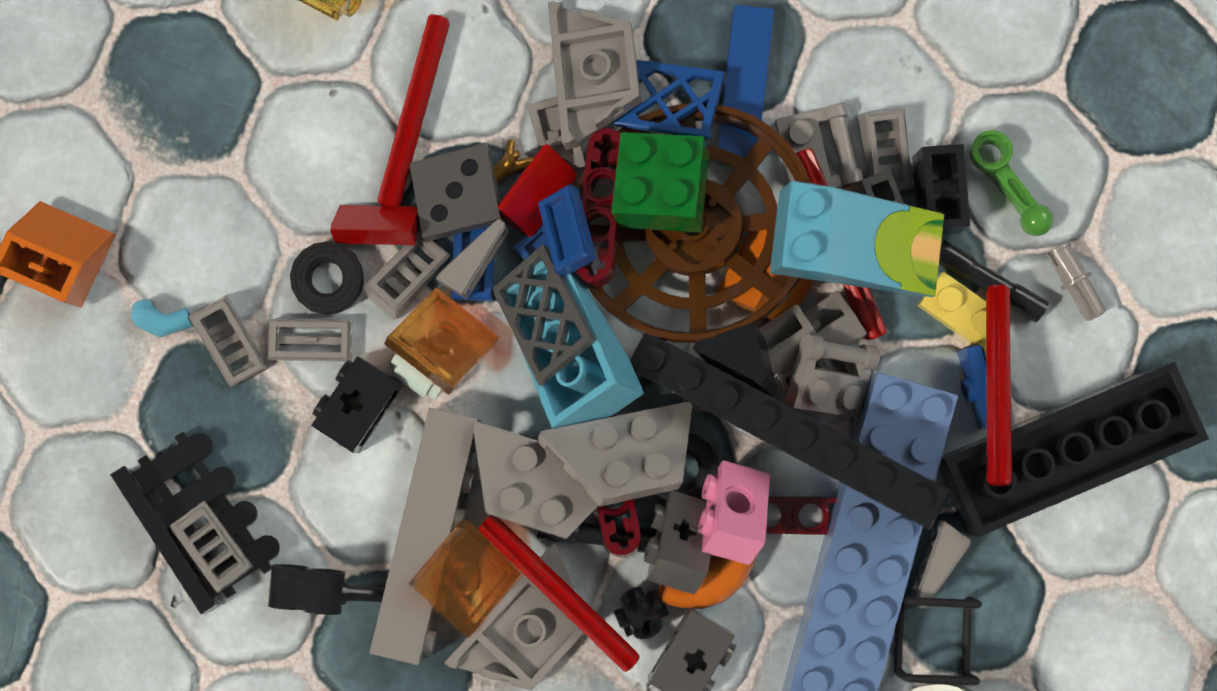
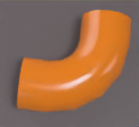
[657,555,757,609]

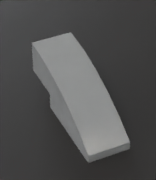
[758,291,867,374]

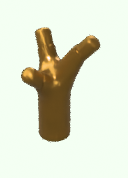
[494,140,533,185]

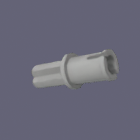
[1045,241,1105,321]

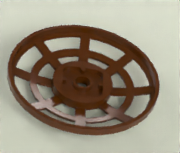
[577,103,811,343]

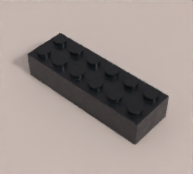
[938,362,1209,537]

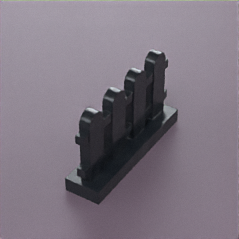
[110,432,280,615]

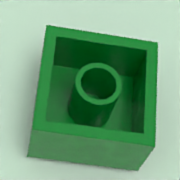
[611,133,709,232]

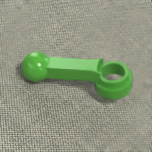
[970,130,1054,236]

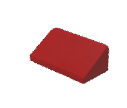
[497,144,577,237]
[330,205,419,246]

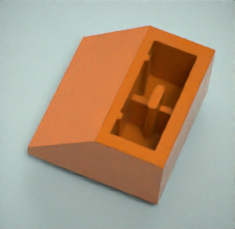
[0,201,116,308]

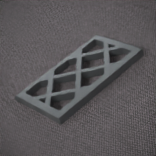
[492,244,596,386]

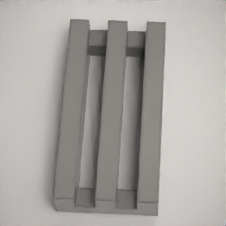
[268,319,353,362]

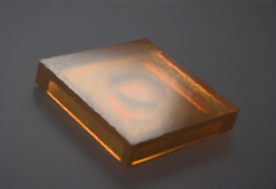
[384,288,499,395]
[408,519,521,638]

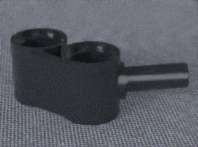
[268,564,385,615]

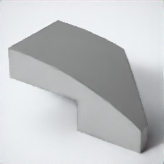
[527,97,585,168]

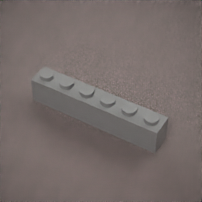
[369,408,481,665]

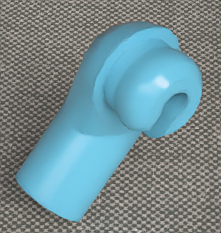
[131,299,194,337]

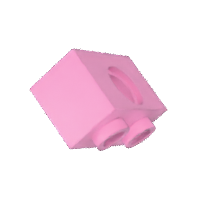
[698,460,770,565]

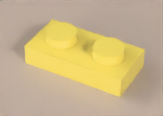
[917,271,986,352]

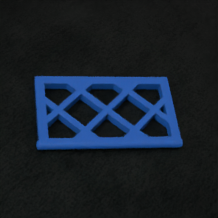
[608,60,725,140]

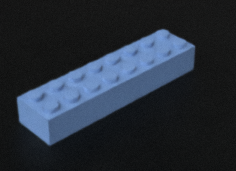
[782,372,958,691]

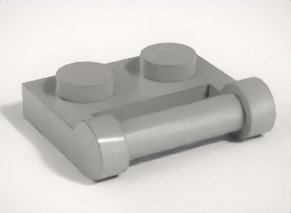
[774,103,864,189]
[785,334,880,418]

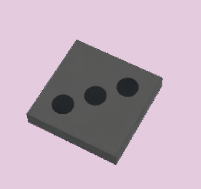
[410,143,504,242]

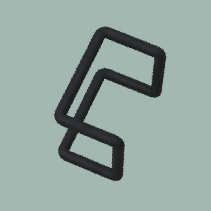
[894,594,982,685]

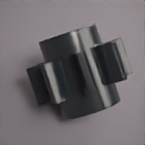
[614,587,669,639]

